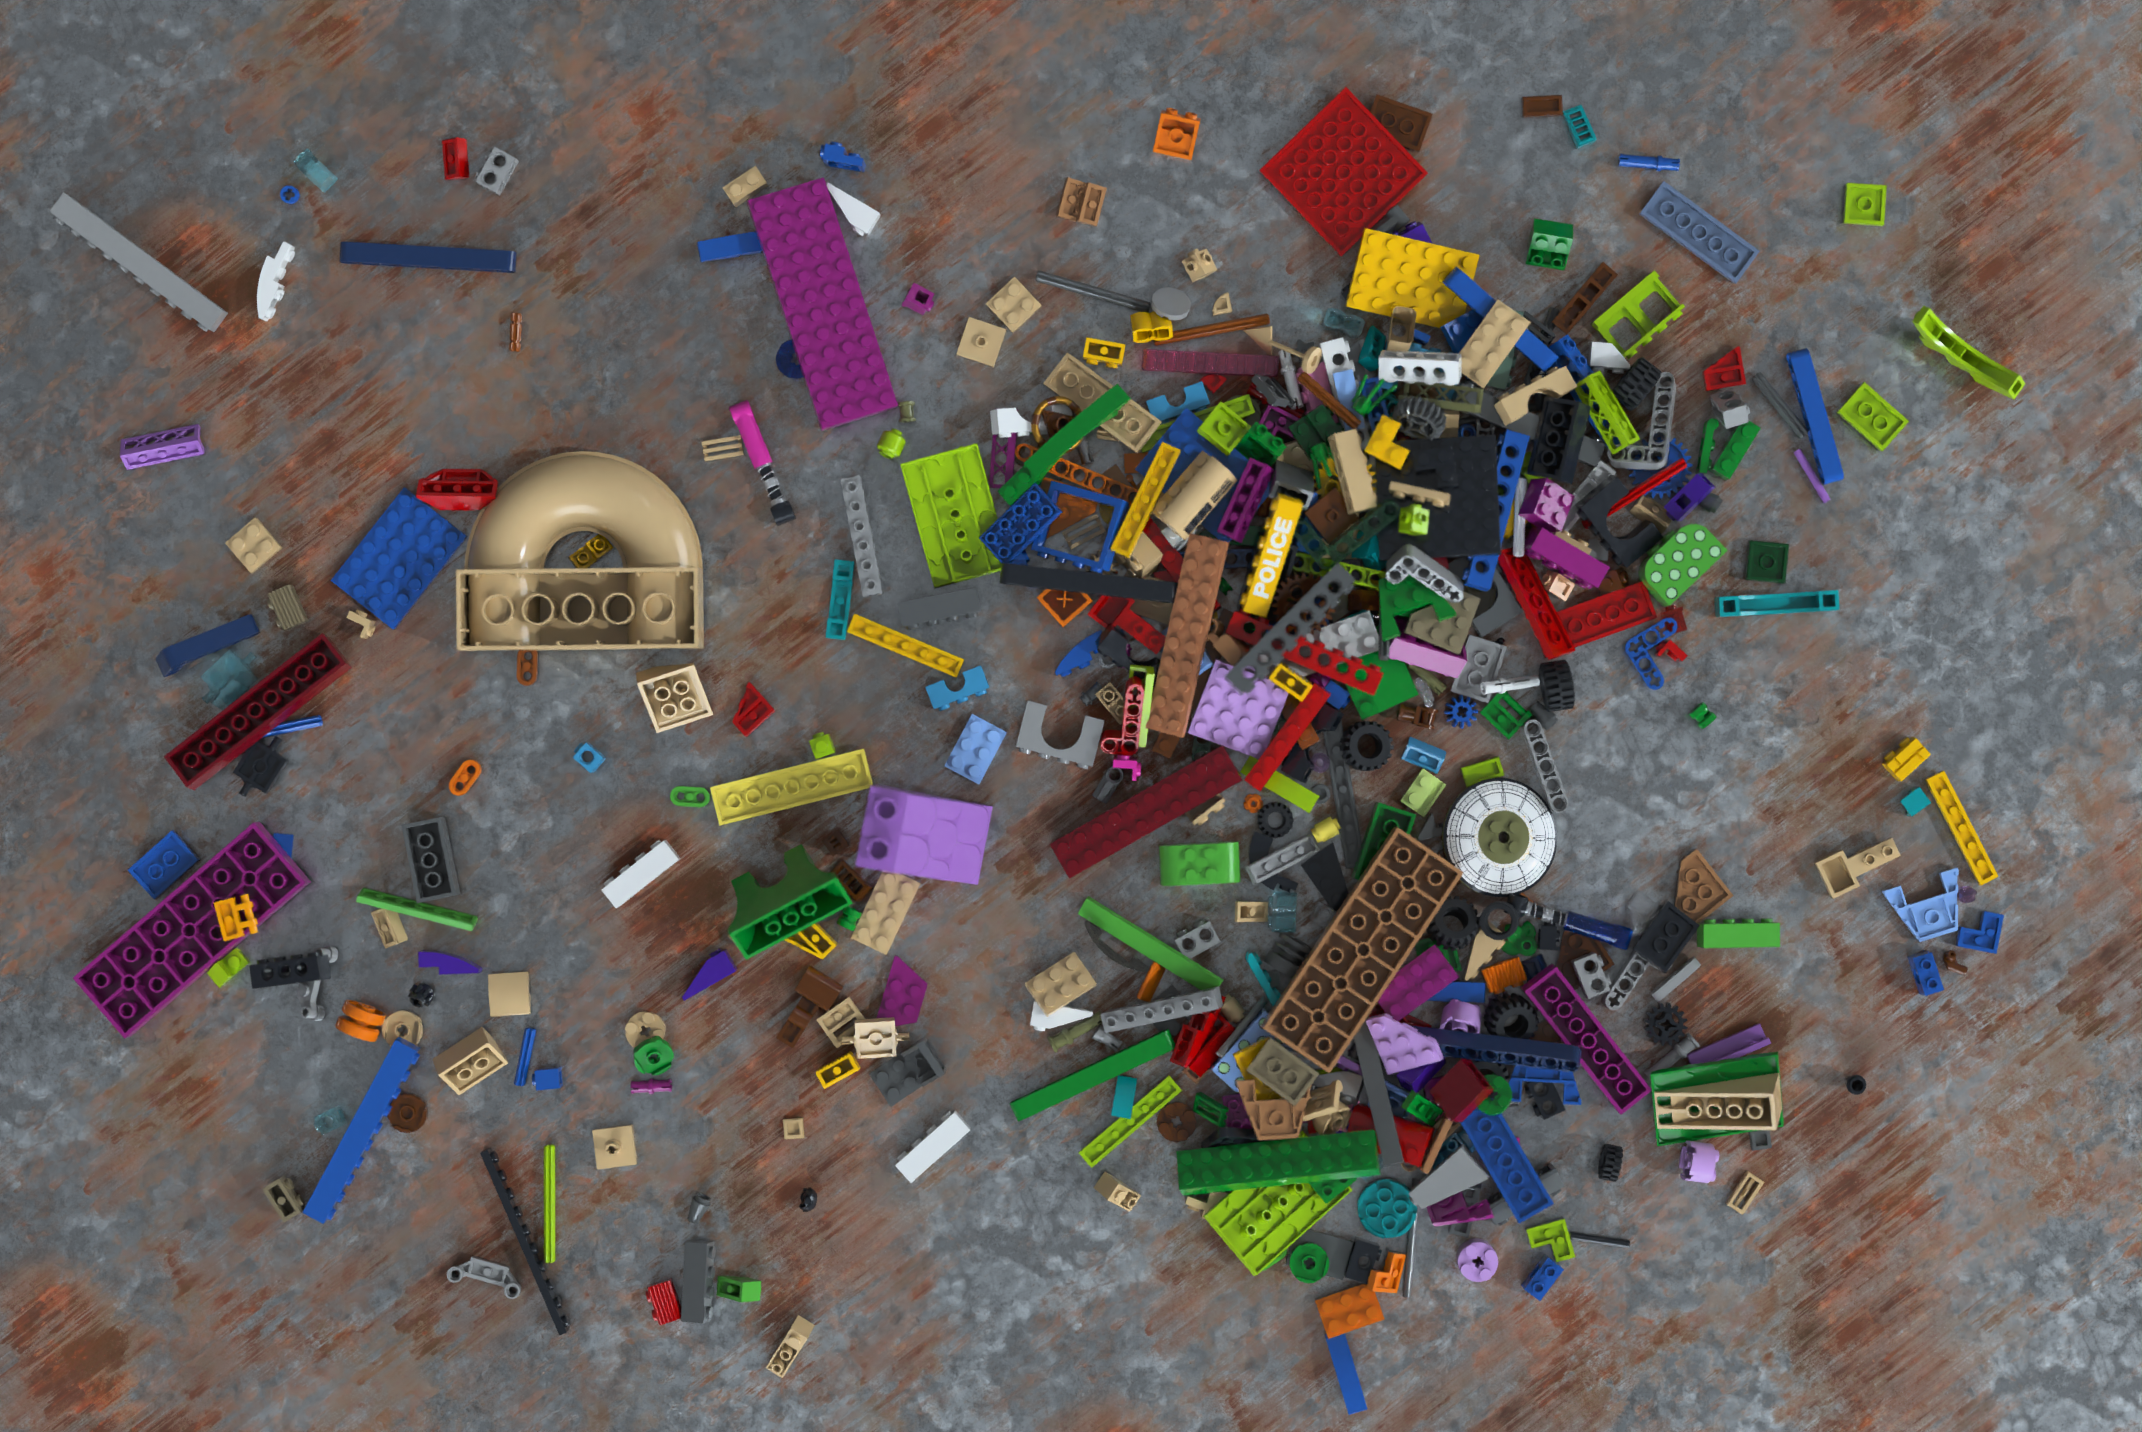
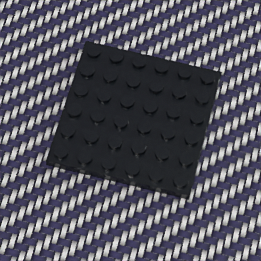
[1375,435,1501,561]

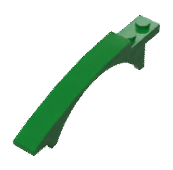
[997,384,1131,506]

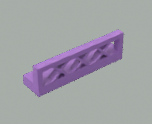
[120,424,205,470]
[1687,1023,1771,1064]

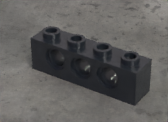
[249,952,331,989]

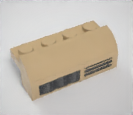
[1151,451,1238,541]

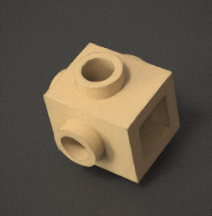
[1182,249,1217,282]

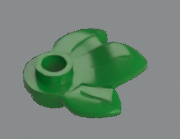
[1501,921,1537,956]

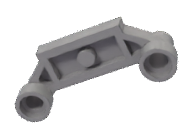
[296,946,338,1021]
[447,1256,521,1299]

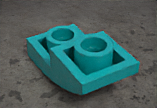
[1111,1075,1137,1119]

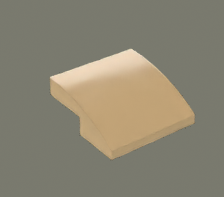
[488,972,531,1017]

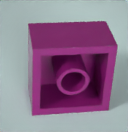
[1518,478,1575,532]

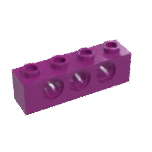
[1217,458,1274,543]

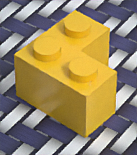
[1364,415,1410,470]

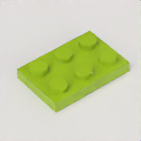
[1837,382,1909,452]

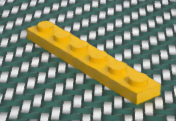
[1110,442,1181,558]
[847,614,964,678]
[1925,770,1999,886]

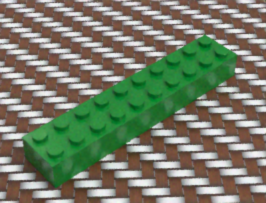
[1177,1129,1381,1196]

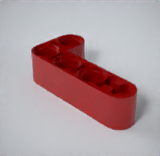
[1100,676,1144,755]

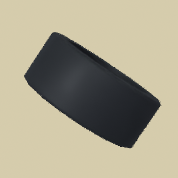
[1480,901,1519,940]

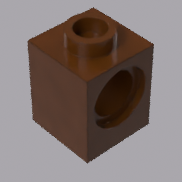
[1348,590,1379,612]

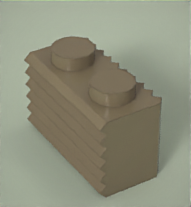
[267,585,309,631]

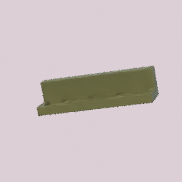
[1398,382,1484,413]

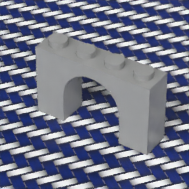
[1016,701,1105,769]

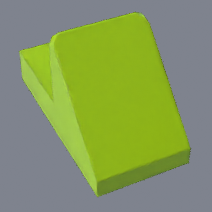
[207,947,250,988]

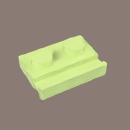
[1400,768,1446,817]

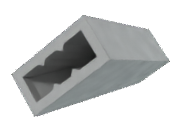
[1409,1144,1490,1209]

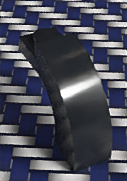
[1248,831,1298,892]

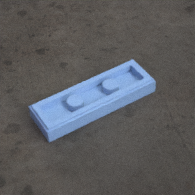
[1333,369,1365,431]

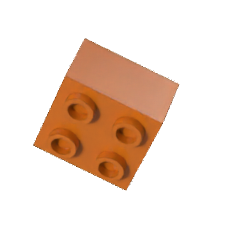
[1037,589,1093,628]

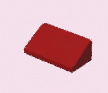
[442,137,469,180]

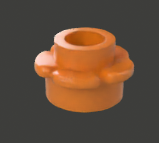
[1243,794,1263,813]

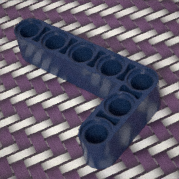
[155,614,260,677]

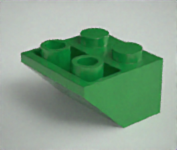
[1525,218,1573,270]

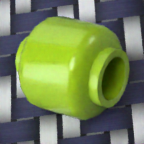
[877,428,906,459]

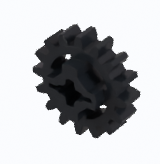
[1643,1002,1688,1046]

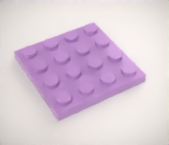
[1188,658,1289,759]

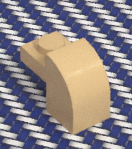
[1185,1191,1230,1219]

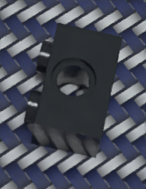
[1344,1236,1382,1284]

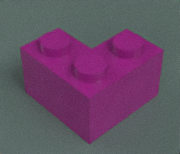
[1258,404,1299,440]

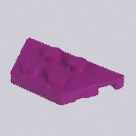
[877,955,928,1026]

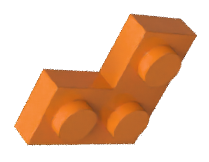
[1366,1251,1406,1293]

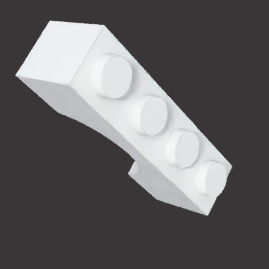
[990,405,1072,438]

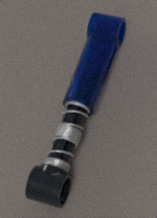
[1504,893,1634,950]

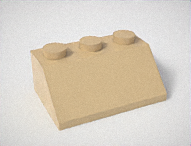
[432,1027,508,1095]

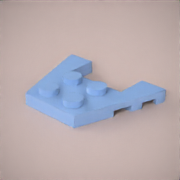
[1882,867,1959,942]

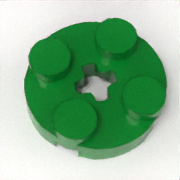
[633,1036,674,1075]
[1477,1075,1512,1116]
[1289,1242,1329,1283]

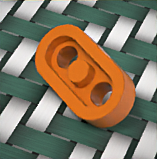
[449,760,482,796]

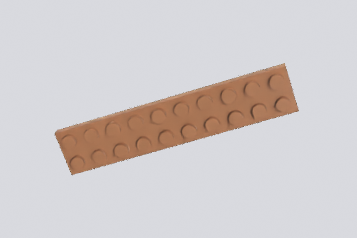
[1145,533,1229,738]

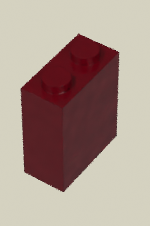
[1429,1059,1494,1122]

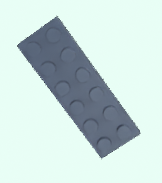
[1639,181,1760,284]

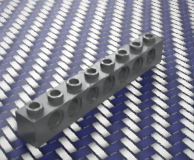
[1224,563,1355,696]

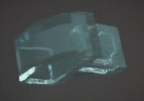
[294,148,338,193]

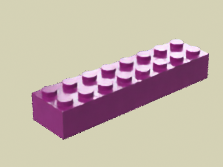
[1520,963,1652,1115]

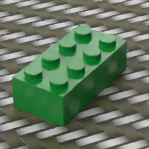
[1351,801,1416,880]

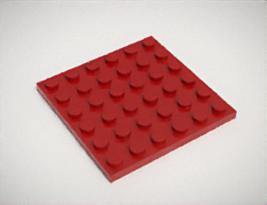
[1259,87,1428,257]

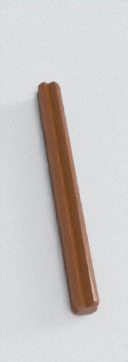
[1153,314,1270,346]

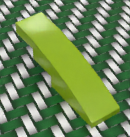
[1240,756,1319,813]

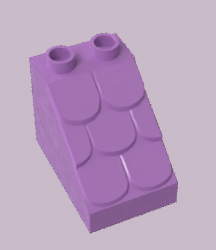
[855,784,993,885]

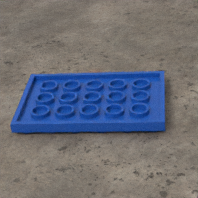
[1135,408,1269,542]
[331,487,468,630]

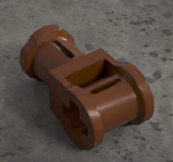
[1397,703,1439,730]

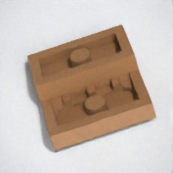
[1056,177,1107,227]

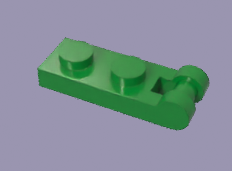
[1695,418,1719,475]
[1401,1090,1444,1127]

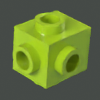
[1398,504,1429,536]

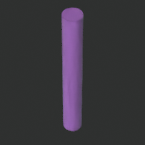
[1793,449,1831,503]

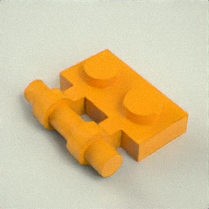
[214,894,258,941]

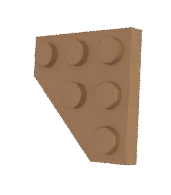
[1674,849,1733,923]

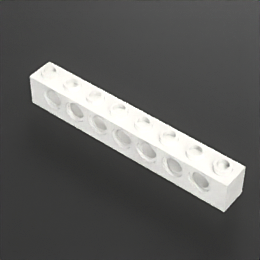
[1319,337,1377,494]

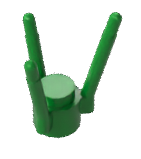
[1351,374,1397,416]
[1310,442,1334,489]

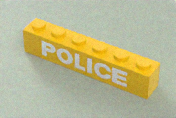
[1240,493,1303,617]

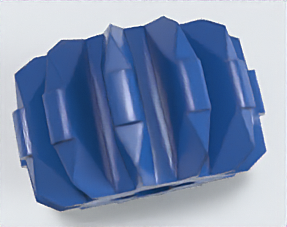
[1444,695,1478,729]

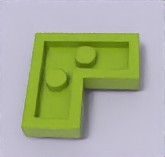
[1525,1218,1575,1262]

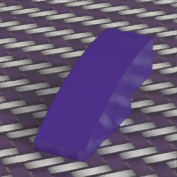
[418,950,482,975]

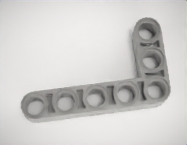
[1607,372,1676,470]

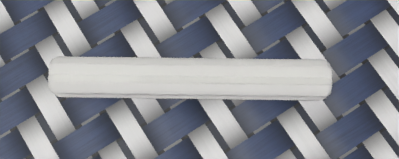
[1513,478,1527,557]

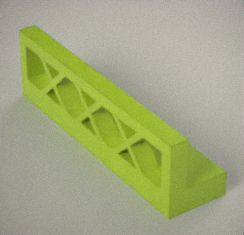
[1575,371,1640,455]
[1126,665,1155,748]

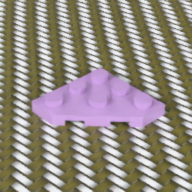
[1366,1013,1443,1075]

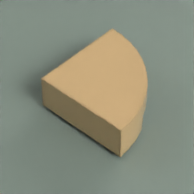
[1212,292,1232,316]

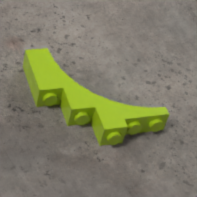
[1912,305,2026,400]

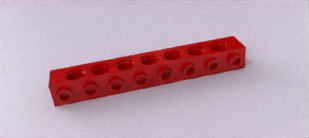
[1226,608,1383,696]

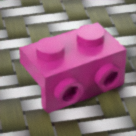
[1113,755,1141,781]

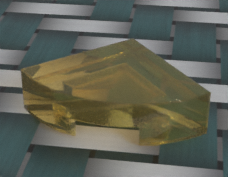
[1099,503,1115,525]

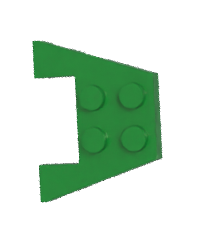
[1378,574,1456,642]

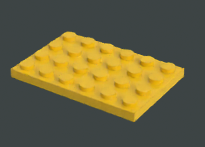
[1345,228,1480,328]

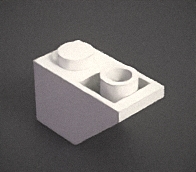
[1588,342,1630,374]

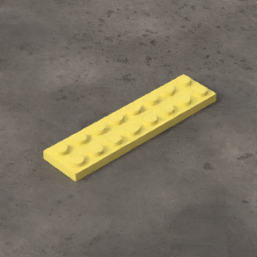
[710,749,873,826]

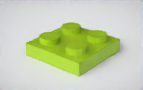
[1843,183,1887,226]
[1197,401,1251,456]

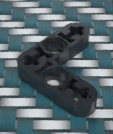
[1201,1127,1272,1148]

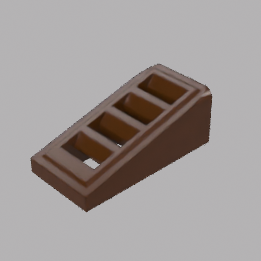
[830,859,873,902]

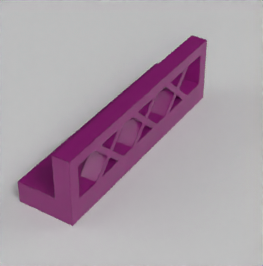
[989,409,1019,489]

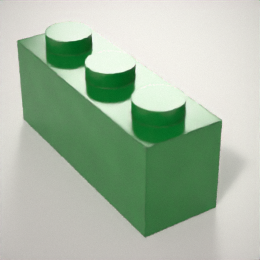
[1710,420,1761,481]

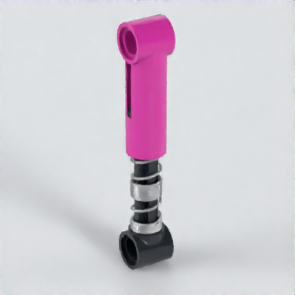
[729,400,796,526]

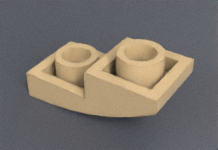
[1095,682,1124,724]

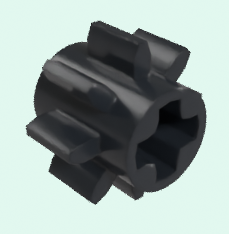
[408,983,434,1008]

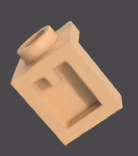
[1541,570,1575,601]

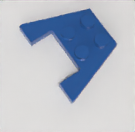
[1509,1043,1582,1105]

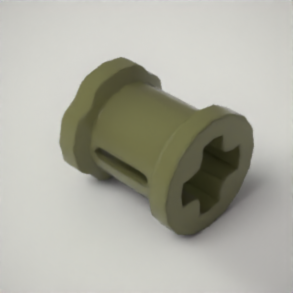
[897,401,916,423]

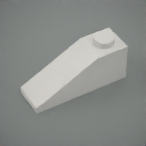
[827,183,881,236]
[1030,1000,1093,1031]

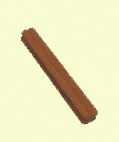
[1297,372,1361,429]

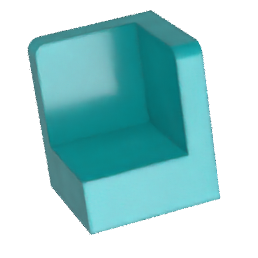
[1900,786,1931,817]

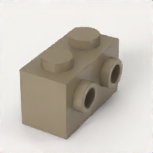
[262,1175,305,1222]

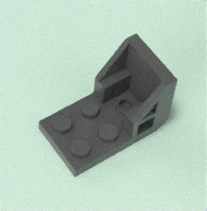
[869,1037,947,1107]

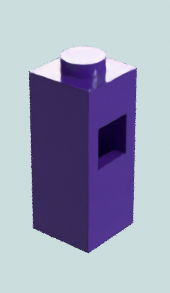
[1664,473,1716,521]
[1397,1056,1446,1093]

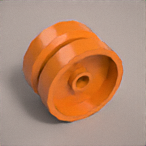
[335,999,387,1042]

